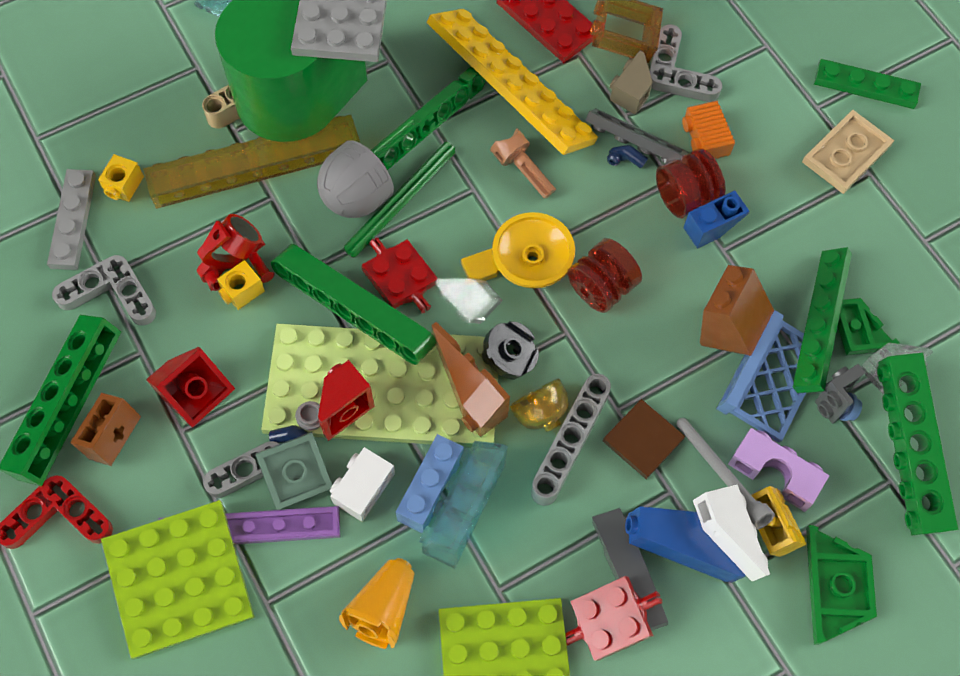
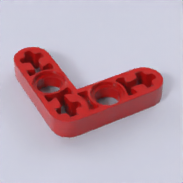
[0,475,113,549]

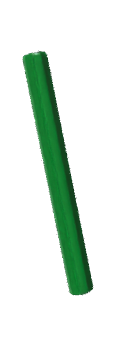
[344,142,455,258]

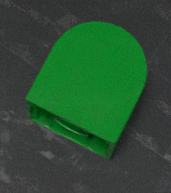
[215,0,368,142]

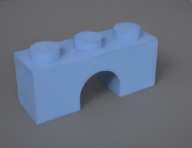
[396,434,464,534]

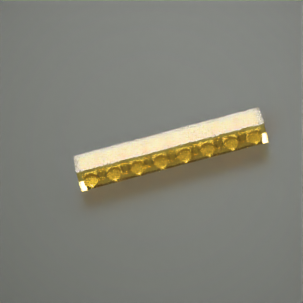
[143,114,360,209]

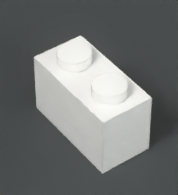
[330,447,395,522]

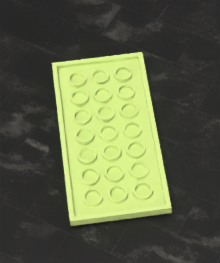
[261,324,498,448]

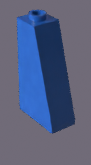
[625,506,746,583]

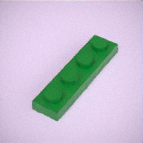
[814,59,921,109]

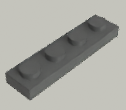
[585,108,688,166]

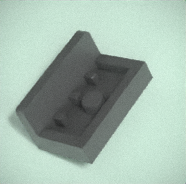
[815,364,866,423]

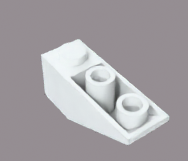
[693,484,770,581]

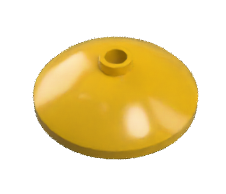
[492,212,575,288]

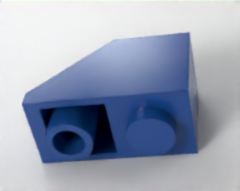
[683,190,750,249]

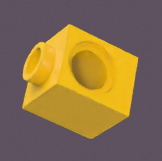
[98,154,144,202]
[217,260,265,310]

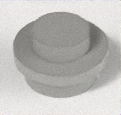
[295,401,321,430]

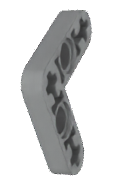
[650,24,722,102]
[52,255,156,325]

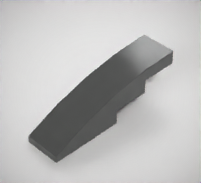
[592,508,668,631]

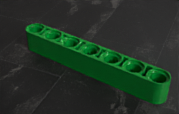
[271,244,437,365]

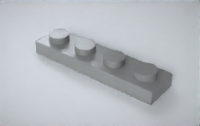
[47,169,96,270]

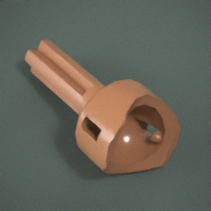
[490,128,556,199]

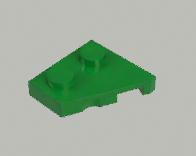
[837,298,900,356]

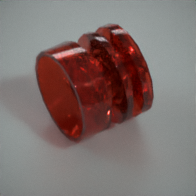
[656,148,726,218]
[567,238,642,313]

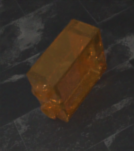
[590,0,663,63]

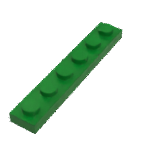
[793,247,852,393]

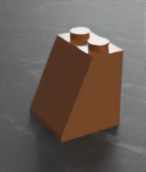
[700,265,774,356]

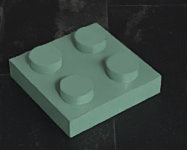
[255,432,332,510]

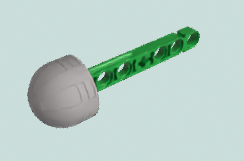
[317,67,486,218]

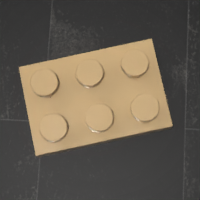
[802,110,894,194]

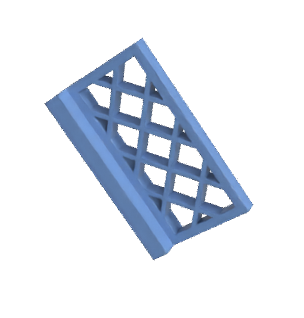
[716,310,806,443]

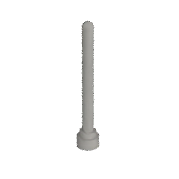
[677,418,775,529]

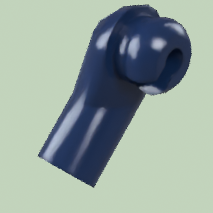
[607,145,648,168]
[269,425,308,443]

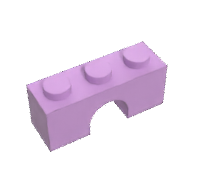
[728,428,830,512]

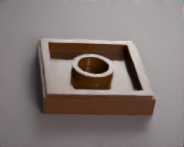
[603,399,686,480]

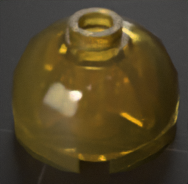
[509,378,569,432]

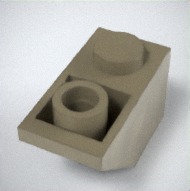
[609,51,653,115]

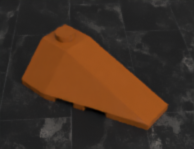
[432,322,510,437]

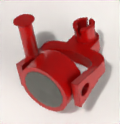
[197,214,275,291]

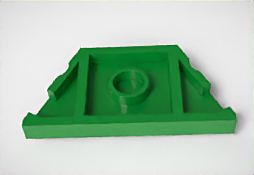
[806,525,877,645]

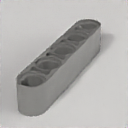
[531,374,611,506]

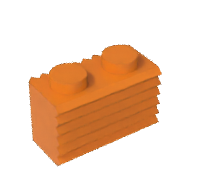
[682,100,735,162]

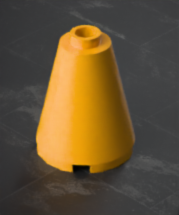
[339,558,415,649]

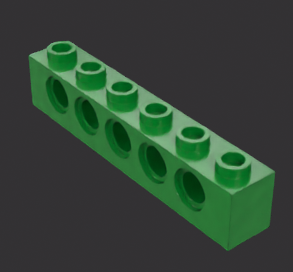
[0,315,121,487]
[877,352,959,536]

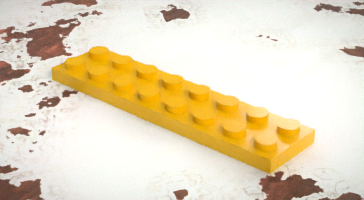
[427,9,598,155]

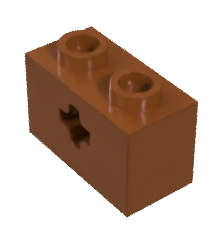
[70,393,141,466]

